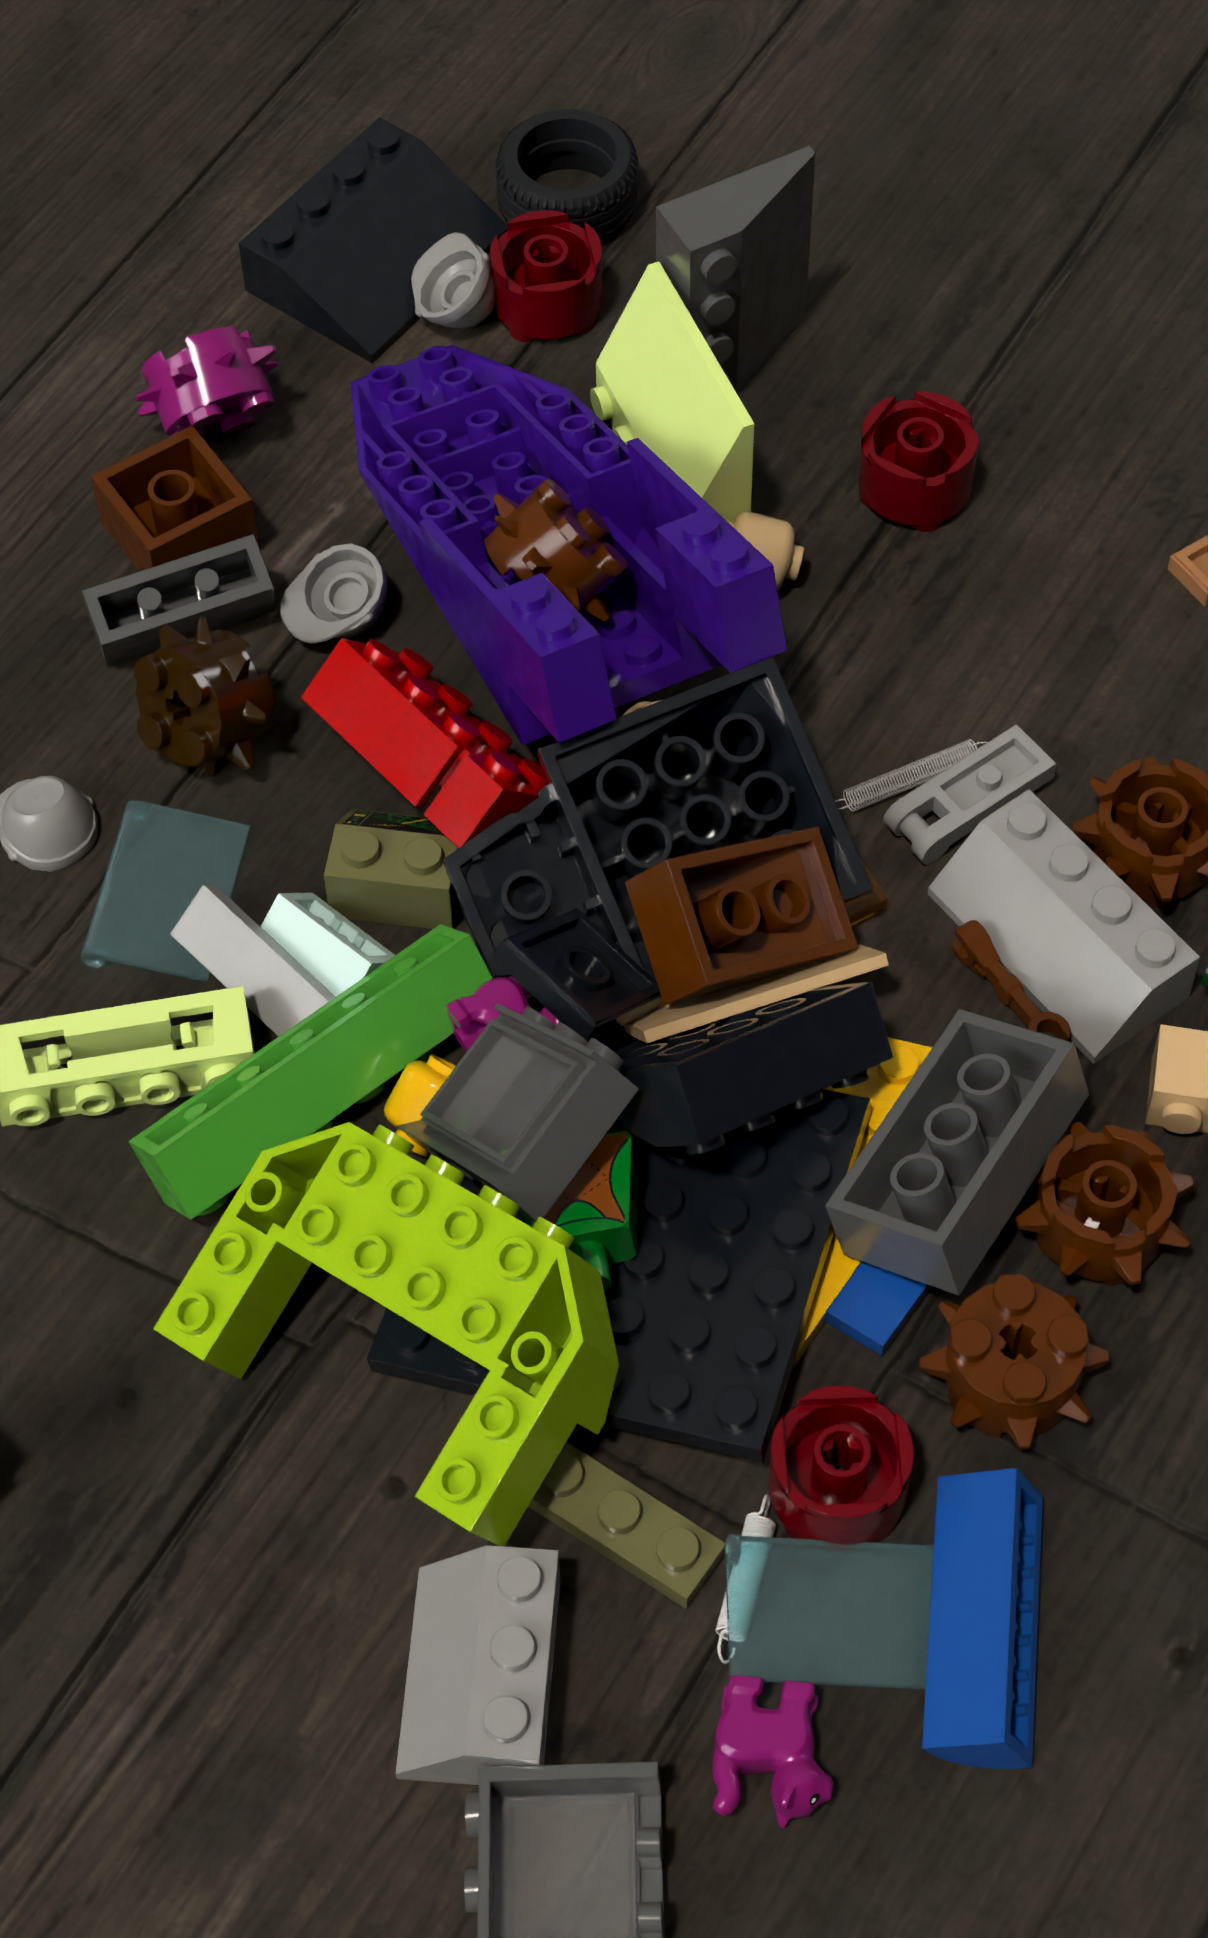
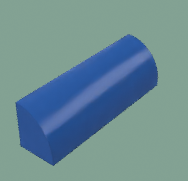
[922,1468,1043,1769]

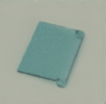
[80,800,250,982]
[725,1534,934,1689]

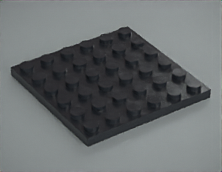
[367,1046,871,1462]

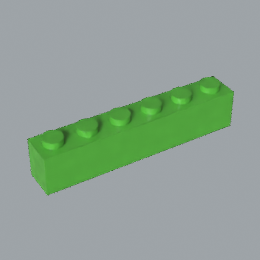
[128,924,493,1220]

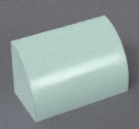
[261,892,395,997]

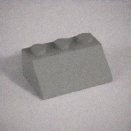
[395,1545,560,1785]

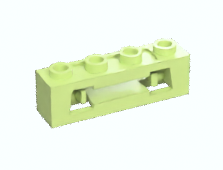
[0,986,255,1127]

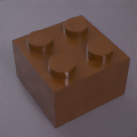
[91,426,259,572]

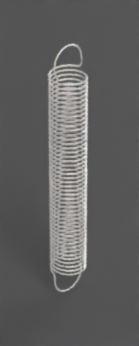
[835,739,988,812]

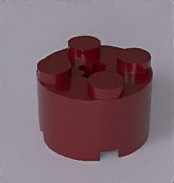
[490,210,603,342]
[858,391,979,532]
[768,1385,914,1550]

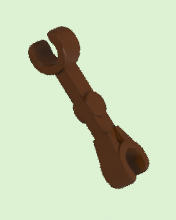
[952,920,1071,1041]

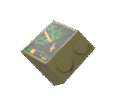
[324,809,459,929]

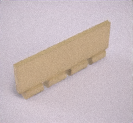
[624,944,889,1043]

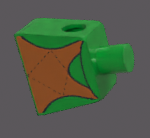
[503,1130,639,1293]

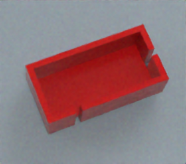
[301,638,549,848]

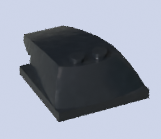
[443,657,873,980]

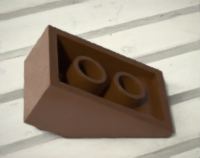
[625,827,858,1005]

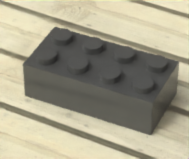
[825,1009,1089,1295]

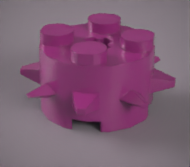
[135,326,277,439]

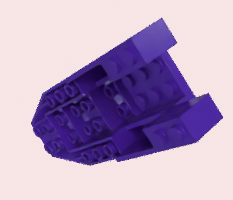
[350,345,787,746]

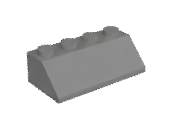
[928,789,1200,1064]

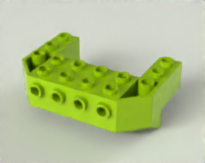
[153,1122,619,1546]

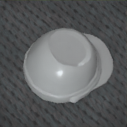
[411,232,496,329]
[280,543,388,643]
[0,776,98,872]

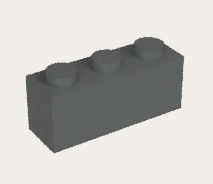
[82,534,275,667]

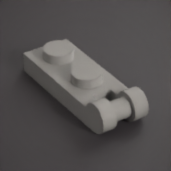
[883,724,1056,865]

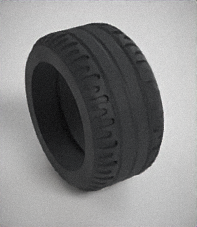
[496,109,638,241]

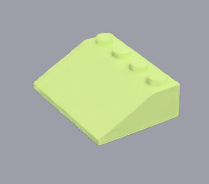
[590,261,754,522]

